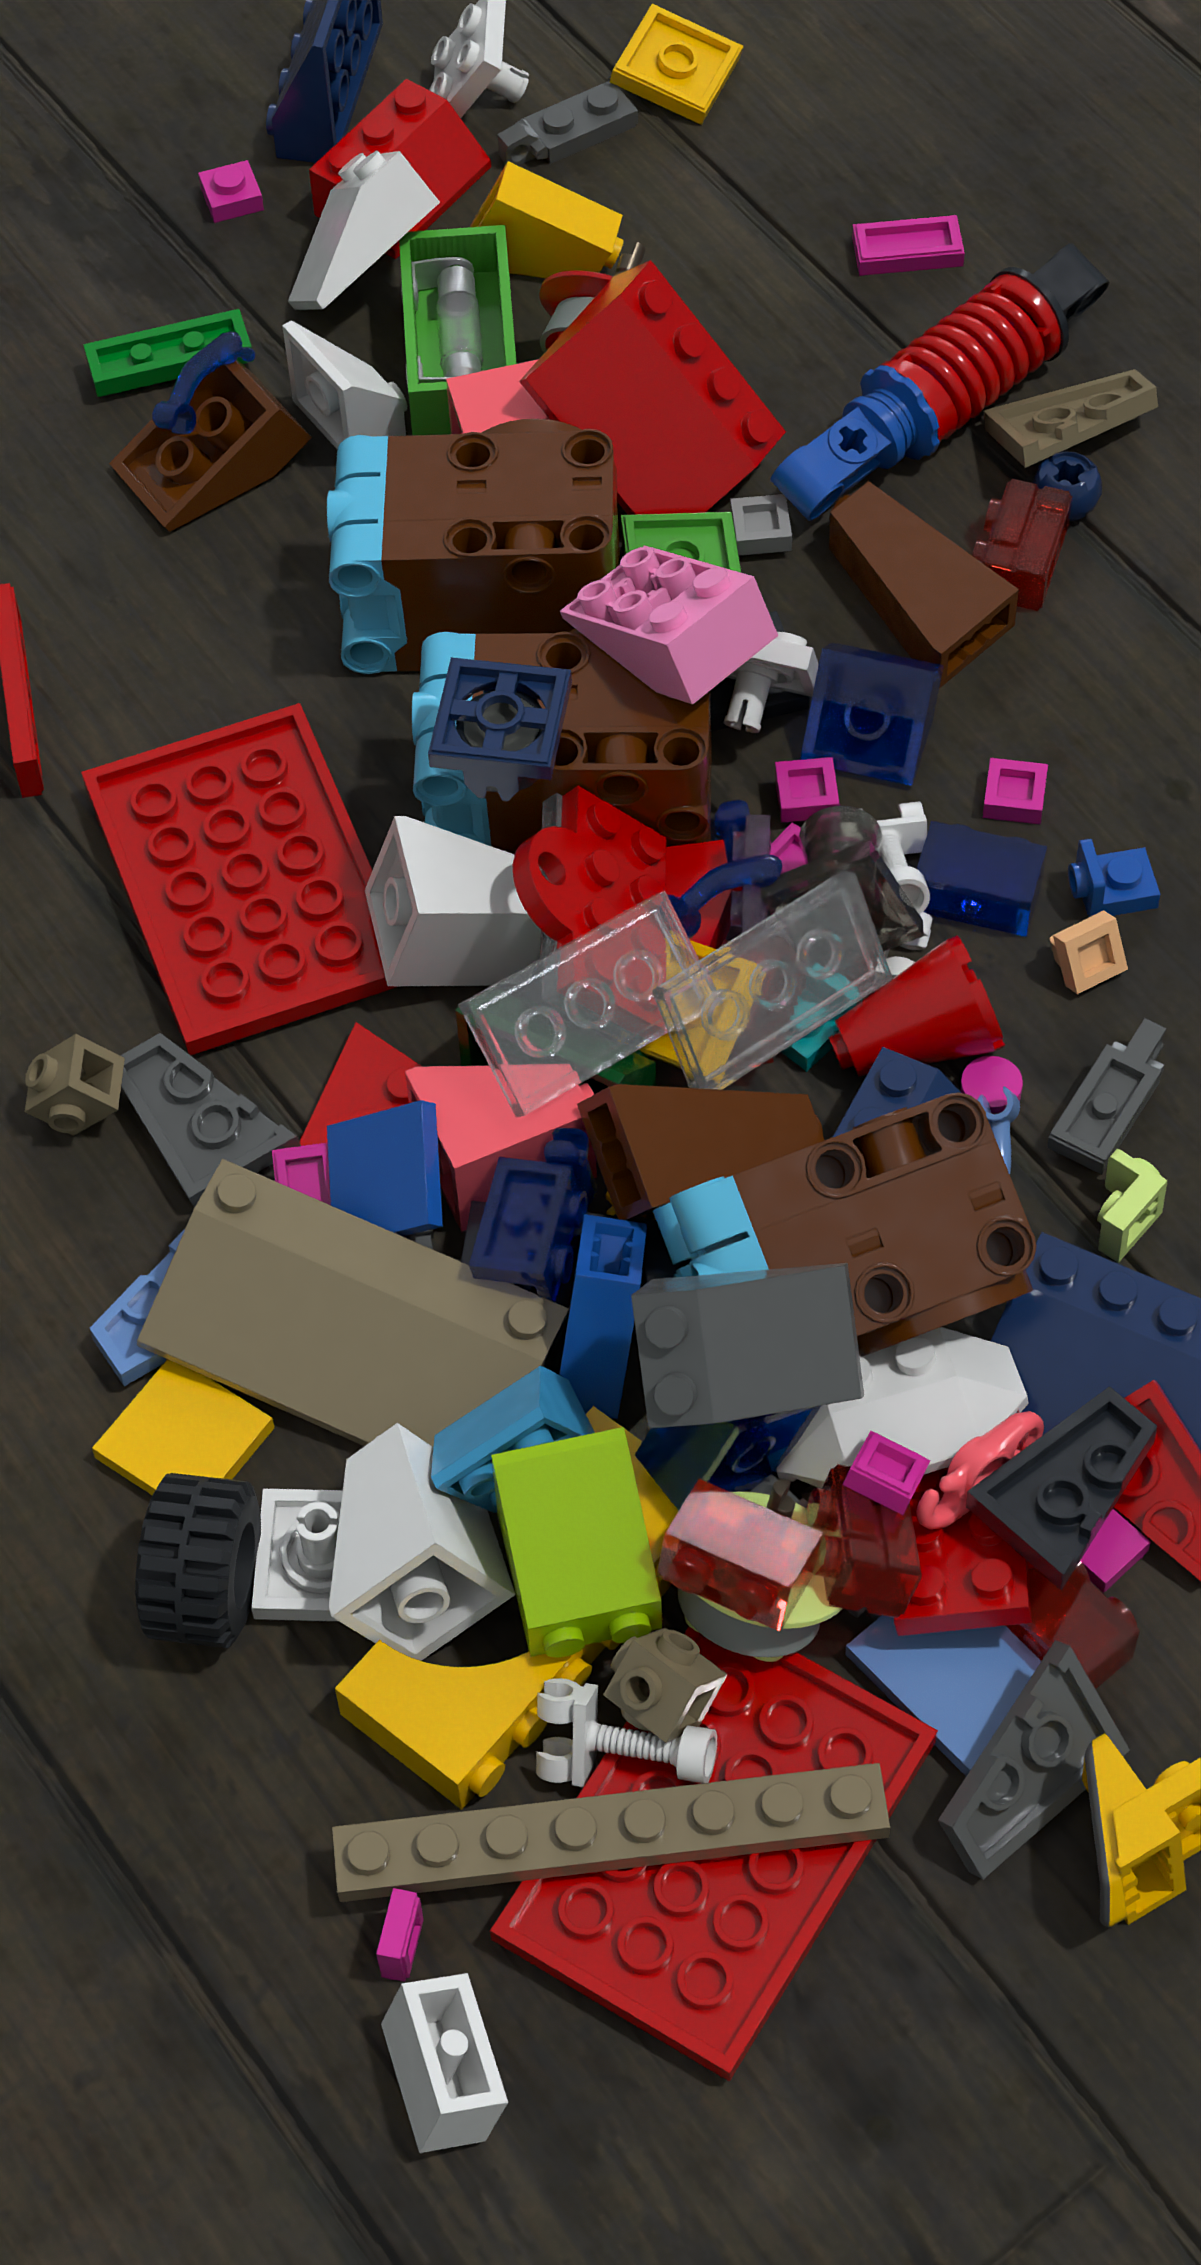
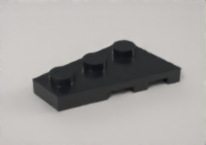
[966,1386,1157,1591]

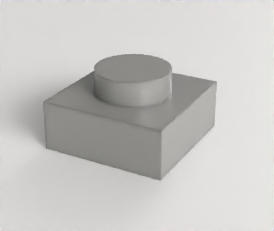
[730,494,792,556]

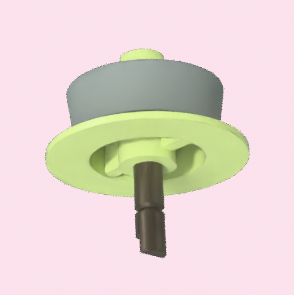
[671,1479,856,1662]

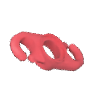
[916,1411,1044,1530]

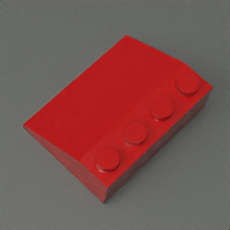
[519,260,786,515]

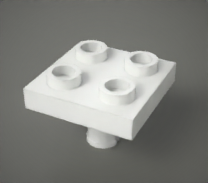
[430,0,529,118]
[723,632,823,733]
[252,1488,343,1621]

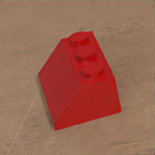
[309,79,491,259]

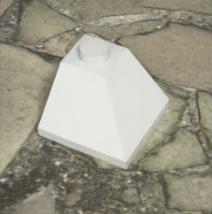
[282,320,407,450]

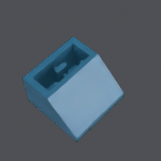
[431,1365,595,1513]

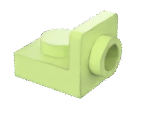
[1097,1149,1167,1263]

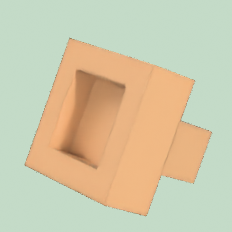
[1049,910,1128,994]

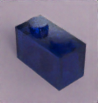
[917,821,1047,937]

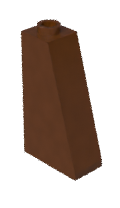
[829,481,1019,689]
[577,1084,825,1221]

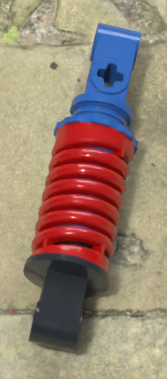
[770,243,1110,521]

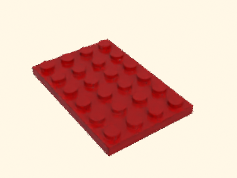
[81,703,399,1055]
[490,1627,938,2082]

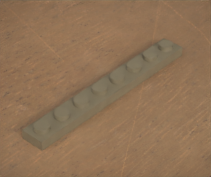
[332,1763,890,1902]

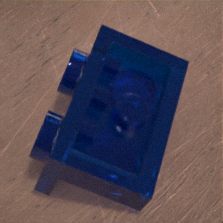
[469,1157,588,1302]

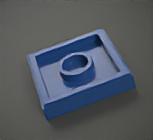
[327,1100,443,1237]

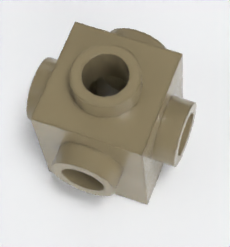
[25,1034,125,1136]
[603,1628,728,1743]

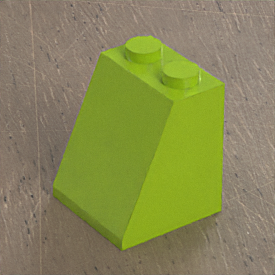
[491,1427,662,1658]

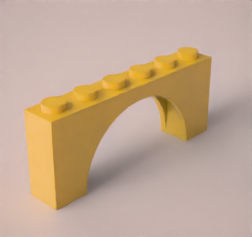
[335,1406,715,1810]

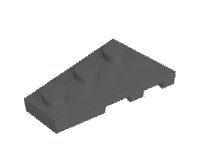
[120,1033,301,1208]
[938,1640,1130,1880]

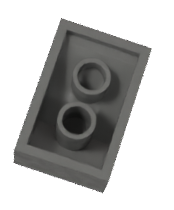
[631,1263,864,1428]

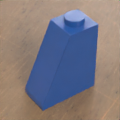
[559,1214,647,1419]

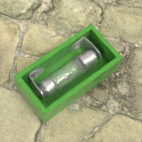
[399,225,516,435]

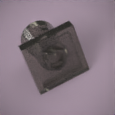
[760,806,924,972]

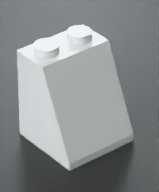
[365,816,548,986]
[329,1423,515,1661]

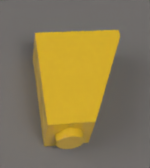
[470,161,624,278]

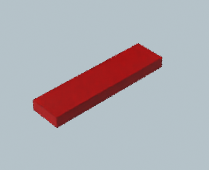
[0,583,44,798]

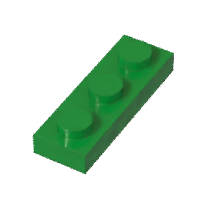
[83,309,254,397]

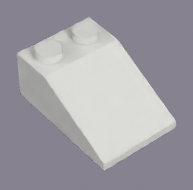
[288,151,440,310]

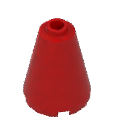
[828,935,1005,1077]

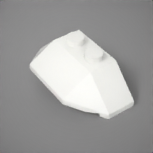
[761,1327,1029,1495]

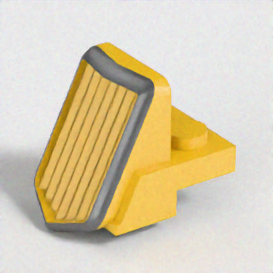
[1082,1733,1201,1927]

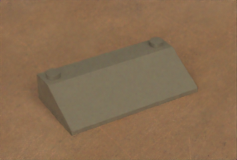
[137,1159,569,1447]

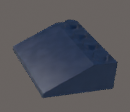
[266,0,383,163]
[990,1232,1201,1450]

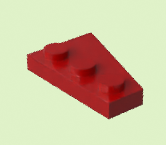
[1114,1380,1201,1581]

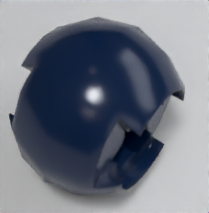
[1032,452,1102,521]

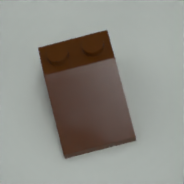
[109,346,312,531]

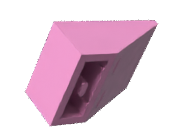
[560,545,778,704]

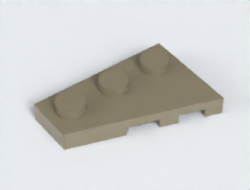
[983,369,1158,468]

